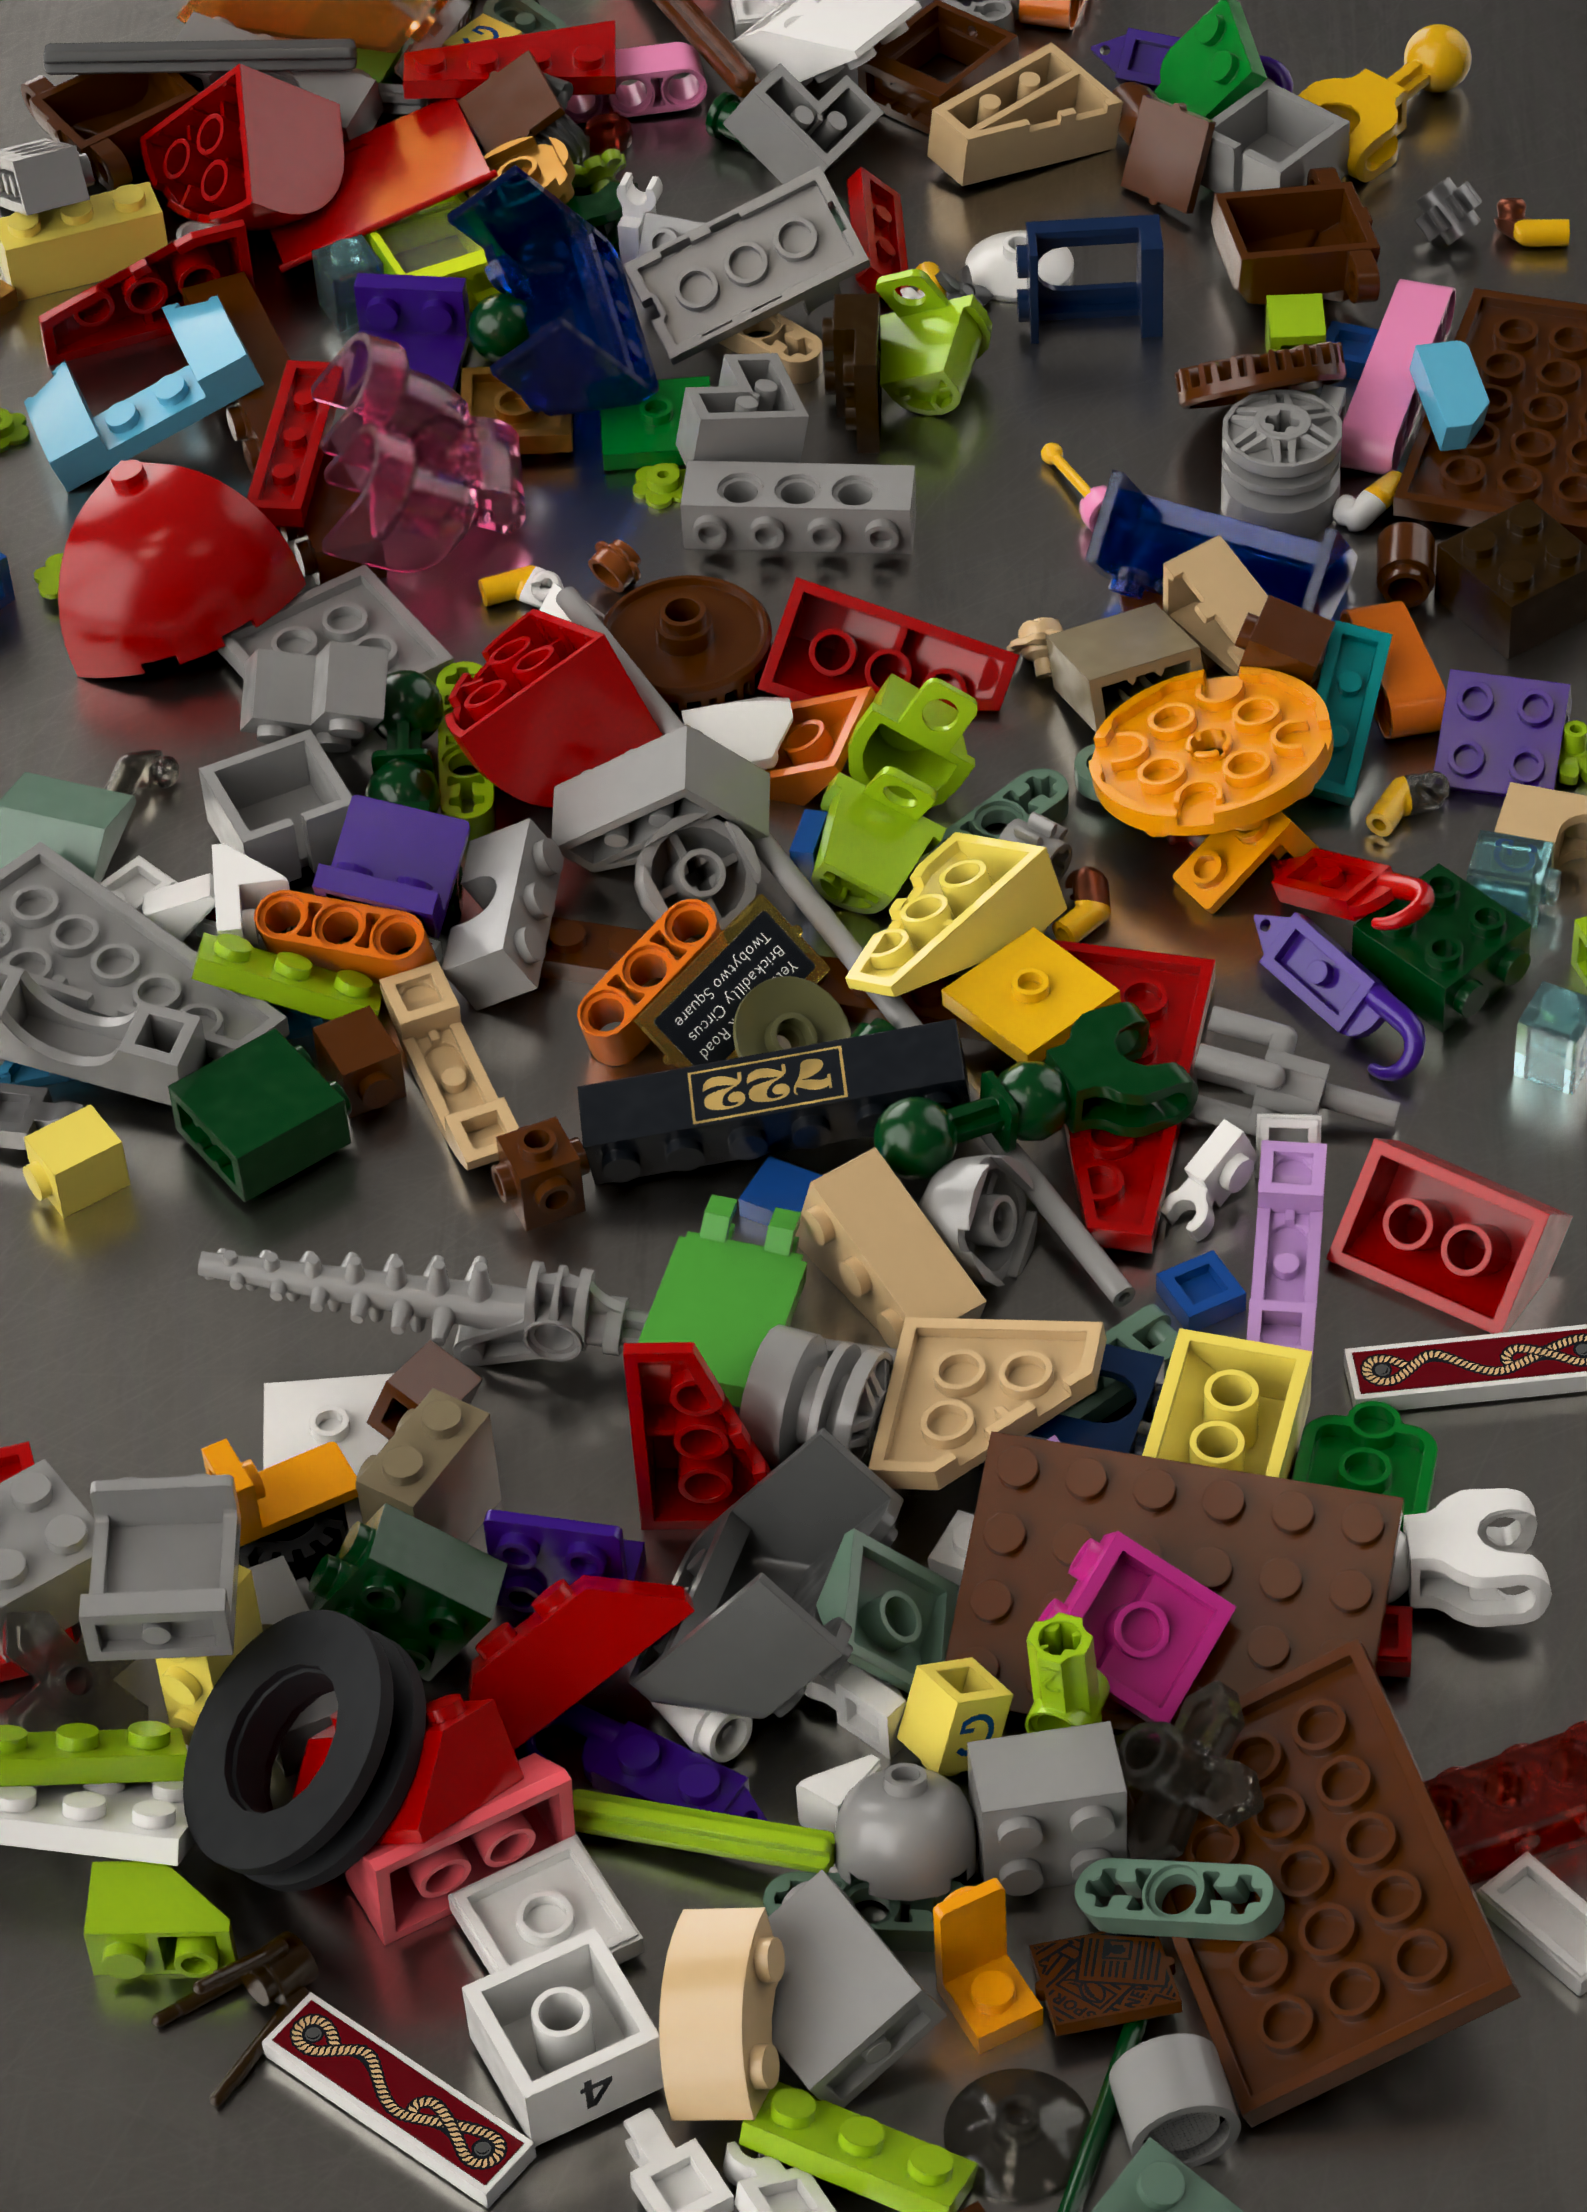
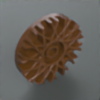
[1174,341,1347,409]
[602,575,773,719]

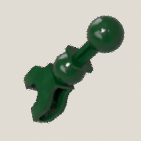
[468,180,639,364]
[365,670,464,916]
[874,1002,1199,1180]

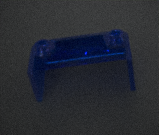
[447,165,659,416]
[1085,470,1358,620]

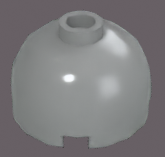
[634,812,761,938]
[918,1154,1037,1287]
[834,1763,978,1901]

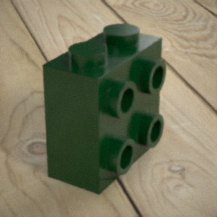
[1352,863,1532,1033]
[168,1028,352,1202]
[309,1503,507,1682]

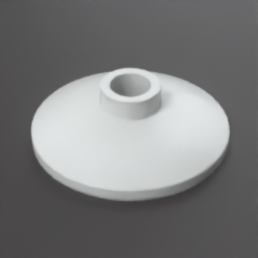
[965,230,1074,303]

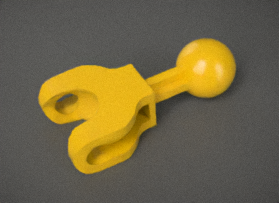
[1298,24,1472,183]

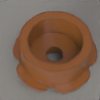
[588,539,641,593]

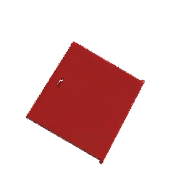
[270,98,498,273]

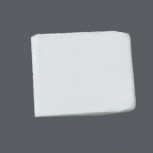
[142,873,215,942]
[796,1754,881,1834]

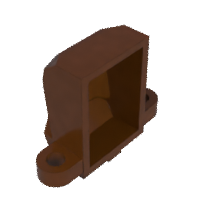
[21,73,199,191]
[1211,167,1380,305]

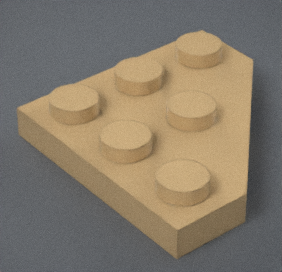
[868,1317,1107,1490]

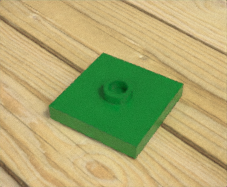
[599,376,710,471]

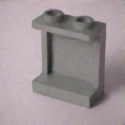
[78,1474,241,1662]
[768,1870,947,2108]

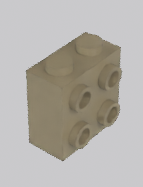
[1046,603,1203,732]
[356,1388,501,1543]

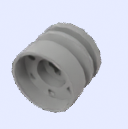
[1221,390,1342,542]
[739,1324,894,1469]

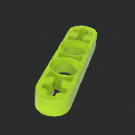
[436,661,496,841]

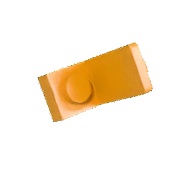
[1173,811,1319,914]
[201,1438,358,1547]
[933,1878,1044,2055]

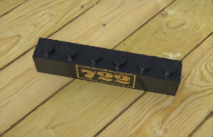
[577,1018,971,1185]

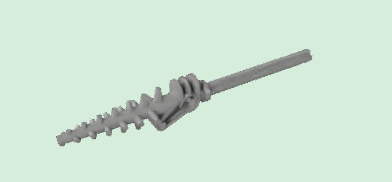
[198,1248,897,1366]

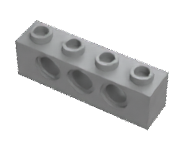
[0,138,95,216]
[680,460,917,554]

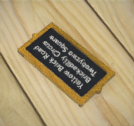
[634,894,831,1068]

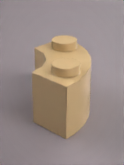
[659,1907,785,2121]

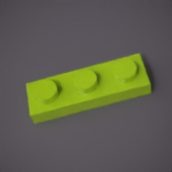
[191,932,382,1021]
[0,1721,187,1787]
[739,2081,978,2212]

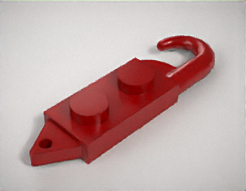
[1270,847,1435,931]

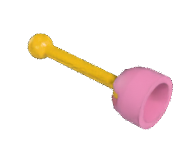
[1041,442,1130,537]

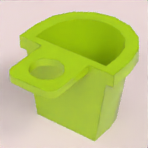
[876,269,993,416]
[848,673,978,808]
[811,766,947,914]

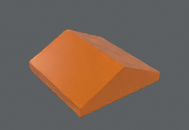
[765,686,876,806]

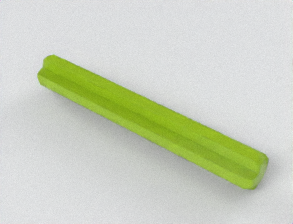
[573,1789,835,1873]

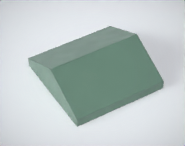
[0,772,137,883]
[816,1528,958,1694]

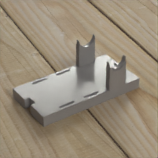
[623,166,871,365]

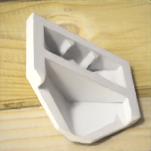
[681,697,794,770]

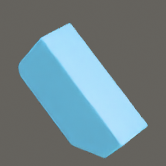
[1409,340,1490,451]

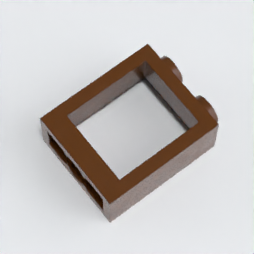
[857,0,1019,135]

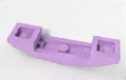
[1246,1140,1327,1364]

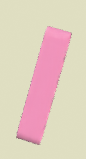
[456,42,708,136]
[1340,279,1456,475]

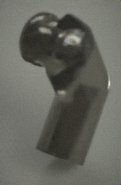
[104,749,179,795]

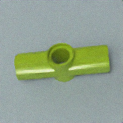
[1025,1612,1110,1733]

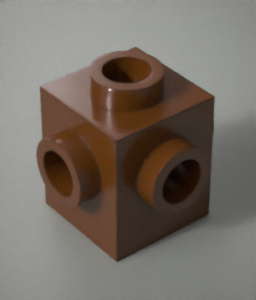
[491,1116,590,1232]

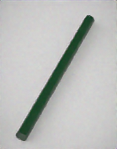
[1057,2018,1150,2212]

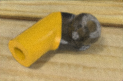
[1366,770,1450,837]

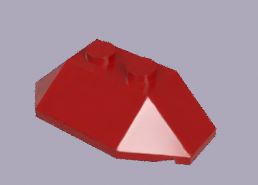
[467,1575,695,1750]

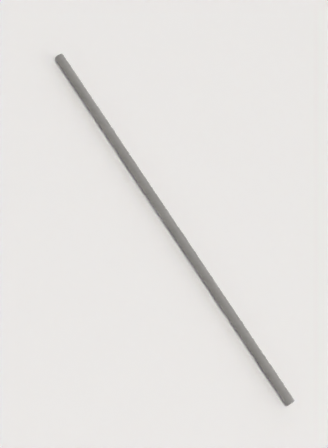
[556,586,1136,1307]

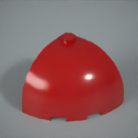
[140,63,344,231]
[58,460,306,678]
[445,608,663,808]

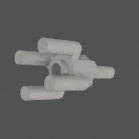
[1187,1005,1401,1136]

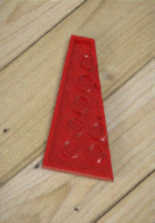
[1051,939,1216,1254]

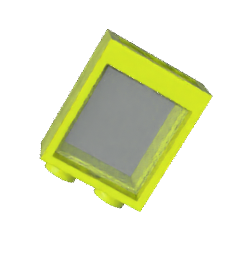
[361,192,509,312]

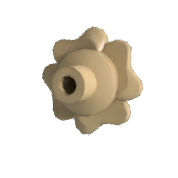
[1006,617,1063,679]

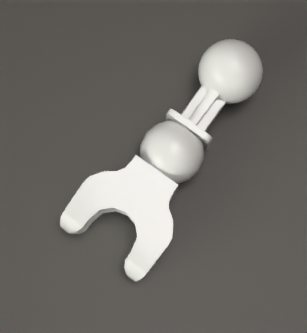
[1387,1488,1552,1627]

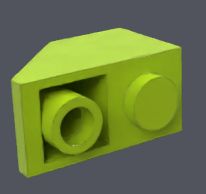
[83,1861,238,1979]

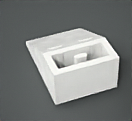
[731,0,922,87]

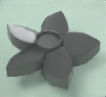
[935,265,994,306]

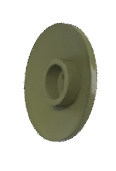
[733,976,851,1057]

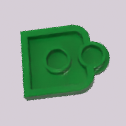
[1154,0,1267,120]
[1292,1401,1438,1532]

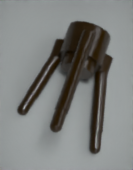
[152,1931,319,2107]

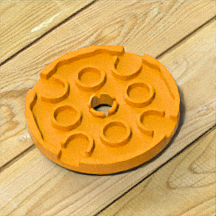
[1088,666,1334,837]

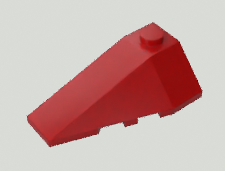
[38,219,256,366]
[757,577,1020,711]
[623,1342,772,1530]

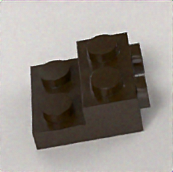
[822,293,882,453]

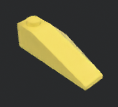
[845,832,1067,997]

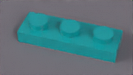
[1308,620,1393,806]

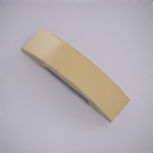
[379,961,519,1171]

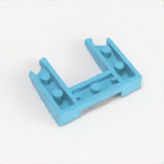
[24,295,264,492]

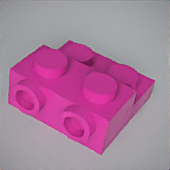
[1038,1531,1237,1729]

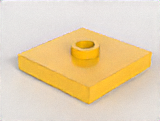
[941,927,1121,1062]

